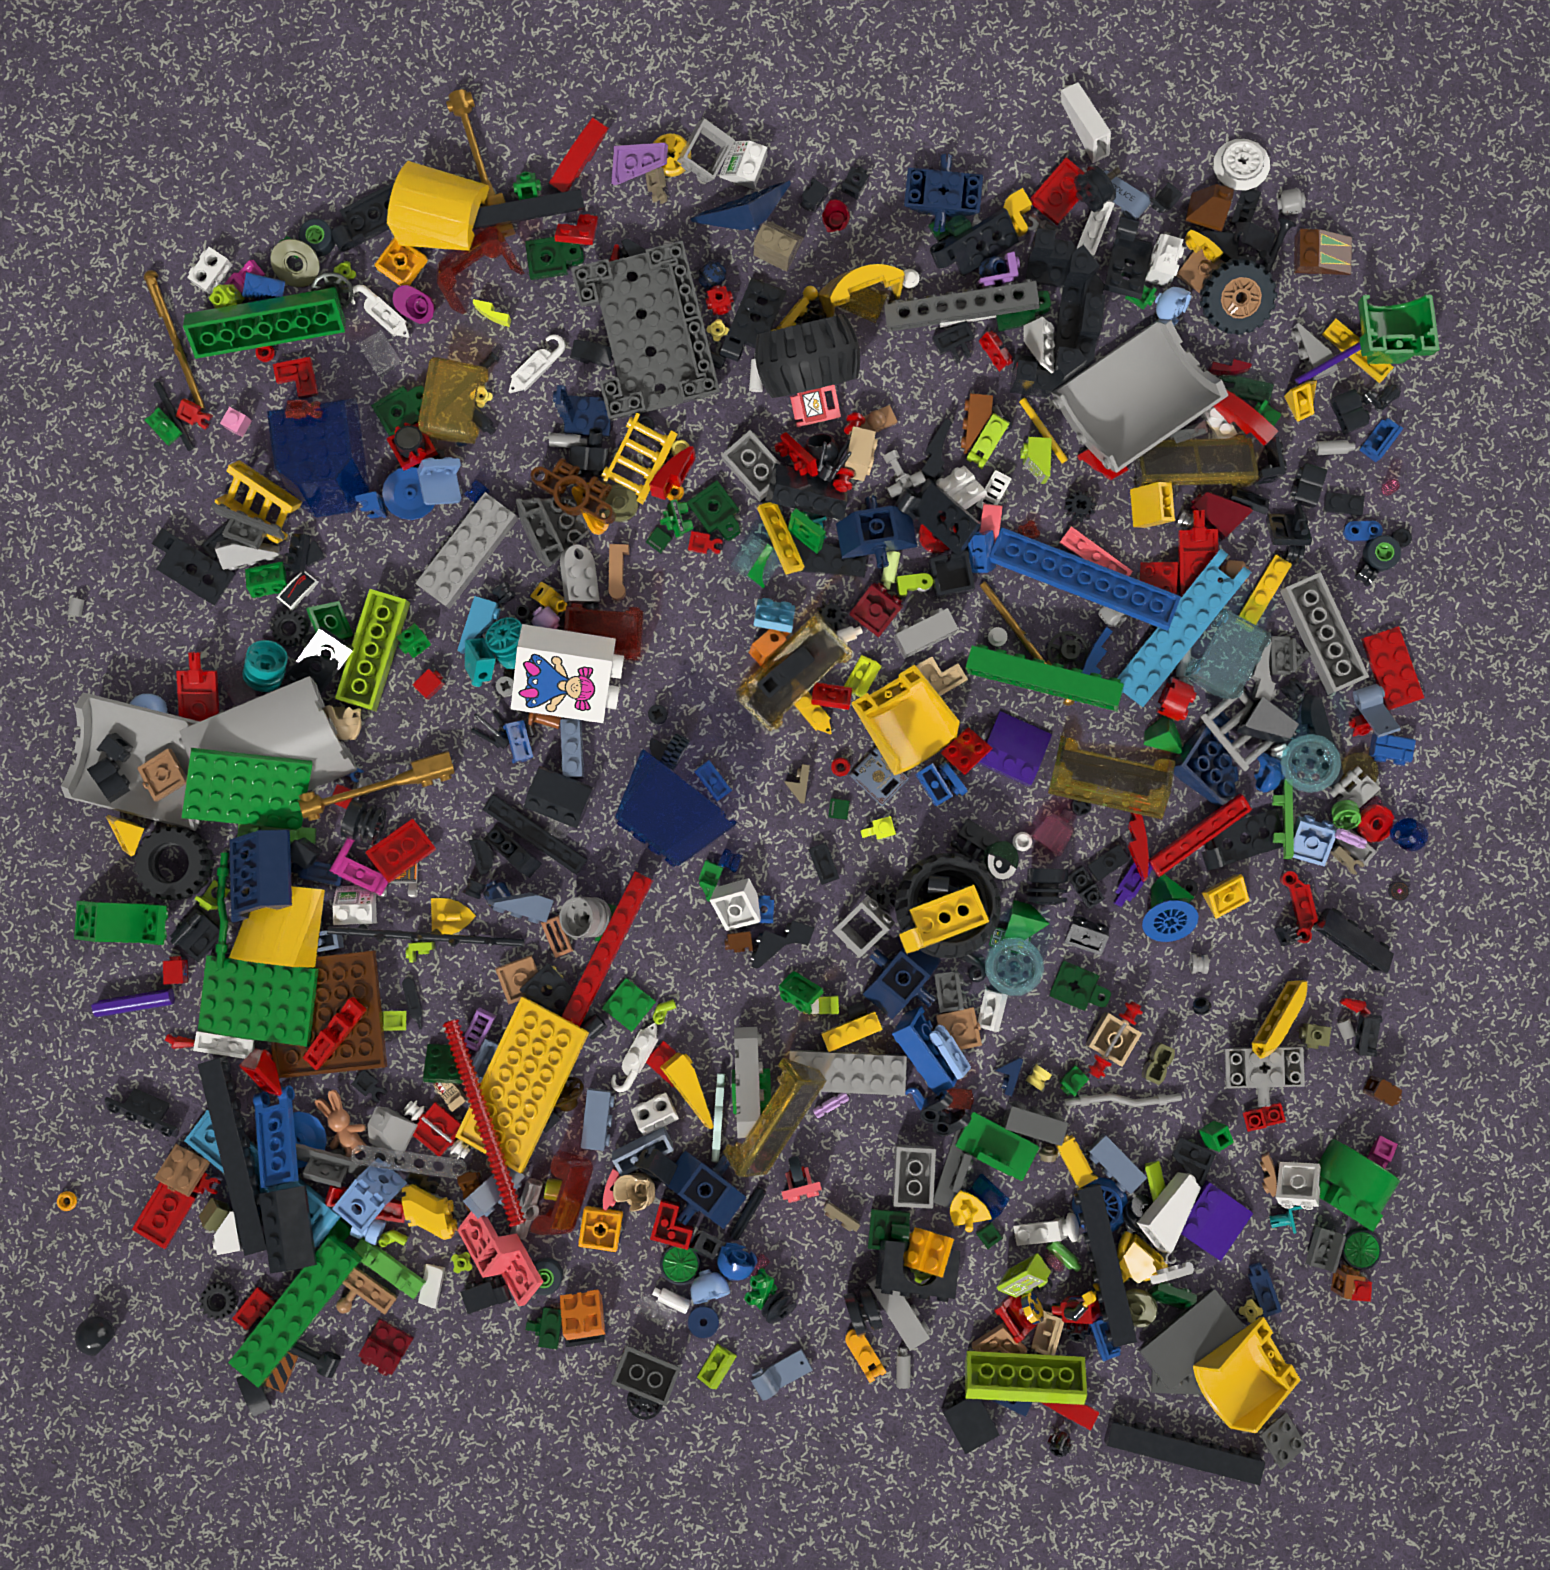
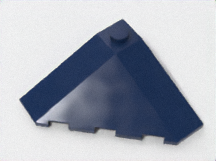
[690,180,791,231]
[1168,712,1240,808]

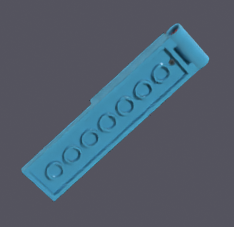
[184,1110,341,1247]

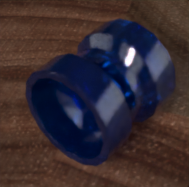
[463,480,490,504]
[718,848,743,873]

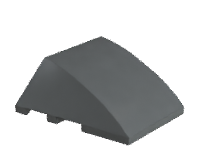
[516,496,591,568]

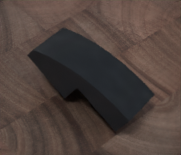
[570,340,612,368]
[1068,865,1105,909]
[236,1375,271,1417]

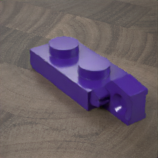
[1113,861,1153,907]

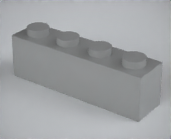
[868,1274,930,1351]

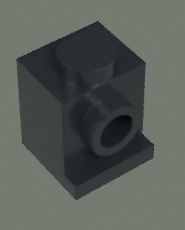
[841,166,869,200]
[800,178,828,213]
[96,733,134,763]
[688,1230,722,1260]

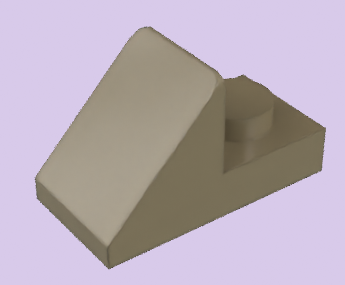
[784,764,810,804]

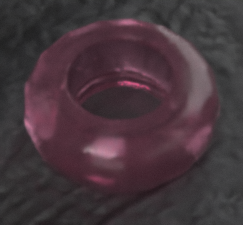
[1044,1252,1064,1272]

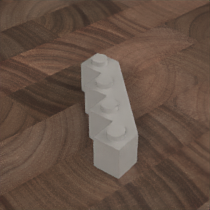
[734,1027,765,1138]

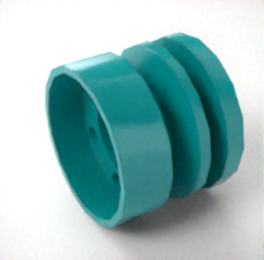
[485,617,522,669]
[242,640,288,692]

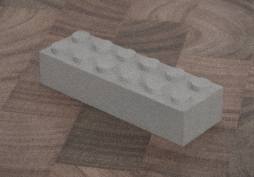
[415,492,518,609]
[1280,572,1369,695]
[788,1049,907,1096]

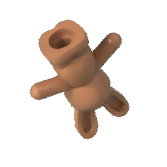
[315,1090,367,1158]

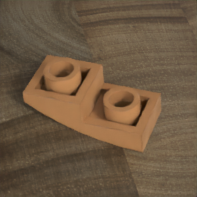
[1260,1152,1277,1197]

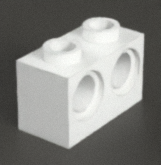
[187,247,232,295]
[631,1093,679,1136]

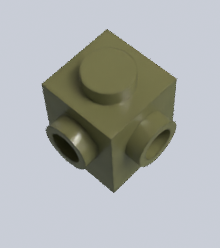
[1299,1023,1331,1049]
[198,1197,232,1232]

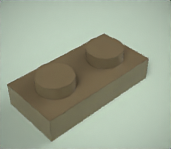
[824,1201,861,1232]

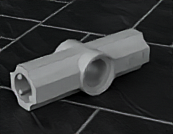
[510,1178,543,1239]

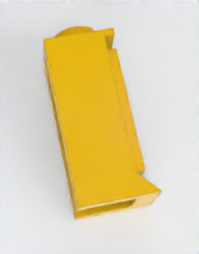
[1055,1134,1098,1188]

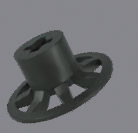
[311,272,354,309]
[1047,631,1089,670]

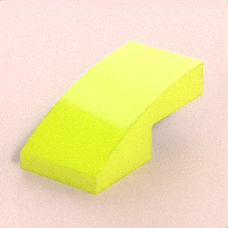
[473,299,511,327]

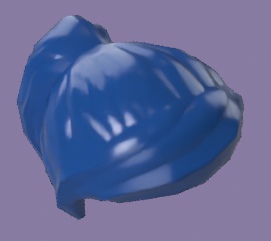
[1254,752,1286,793]

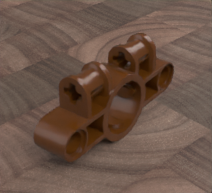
[530,458,616,524]

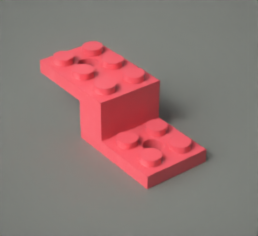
[458,1211,543,1306]

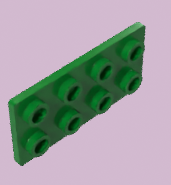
[955,1112,1039,1181]

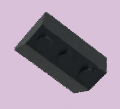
[524,766,593,829]

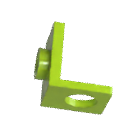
[195,880,230,910]

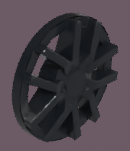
[627,1392,663,1420]

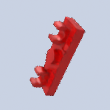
[774,432,818,477]

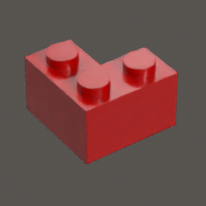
[650,1198,694,1250]

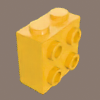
[1130,482,1175,528]

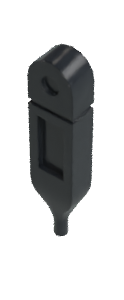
[402,978,423,1030]

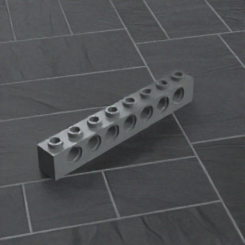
[884,279,1039,332]

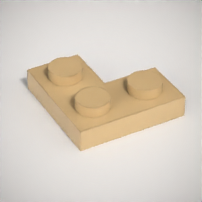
[916,657,968,696]

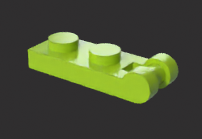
[966,413,1010,469]

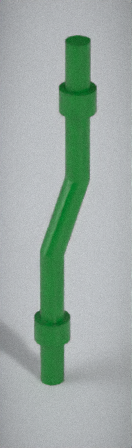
[215,853,229,968]

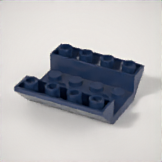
[230,830,292,922]

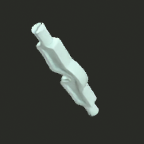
[711,1073,725,1162]

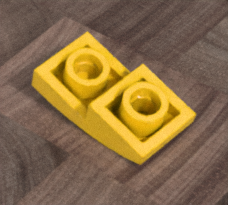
[1185,230,1223,264]

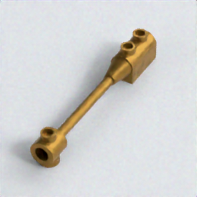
[446,89,515,239]
[298,751,455,821]

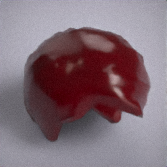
[822,199,850,233]

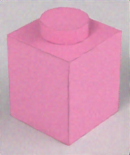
[220,407,252,437]

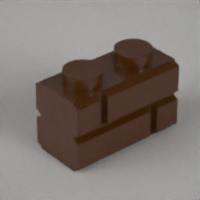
[1363,1076,1402,1107]

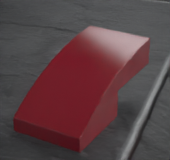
[1208,359,1252,376]

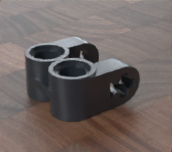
[920,1090,972,1137]

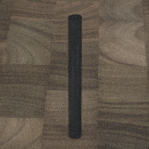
[153,381,195,451]

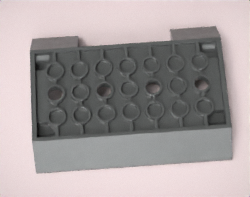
[571,240,720,419]

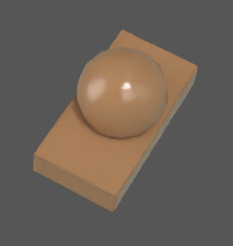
[860,405,897,433]

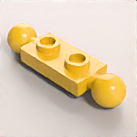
[771,286,818,331]

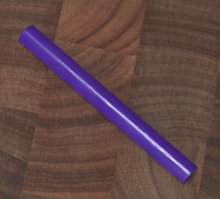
[1295,342,1361,385]

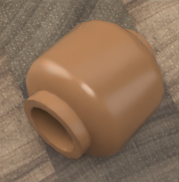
[1221,560,1249,582]

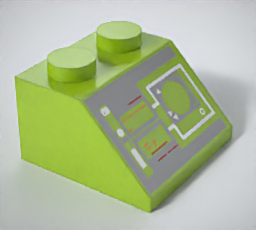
[1020,437,1052,484]
[996,1253,1051,1297]

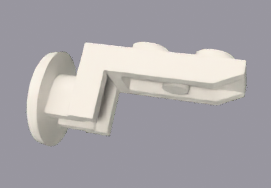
[1013,1213,1080,1246]

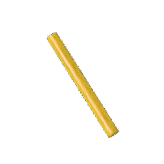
[1019,398,1068,464]

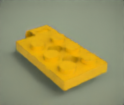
[899,885,989,954]

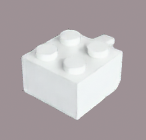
[1145,234,1185,287]

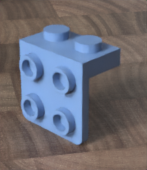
[417,457,461,505]

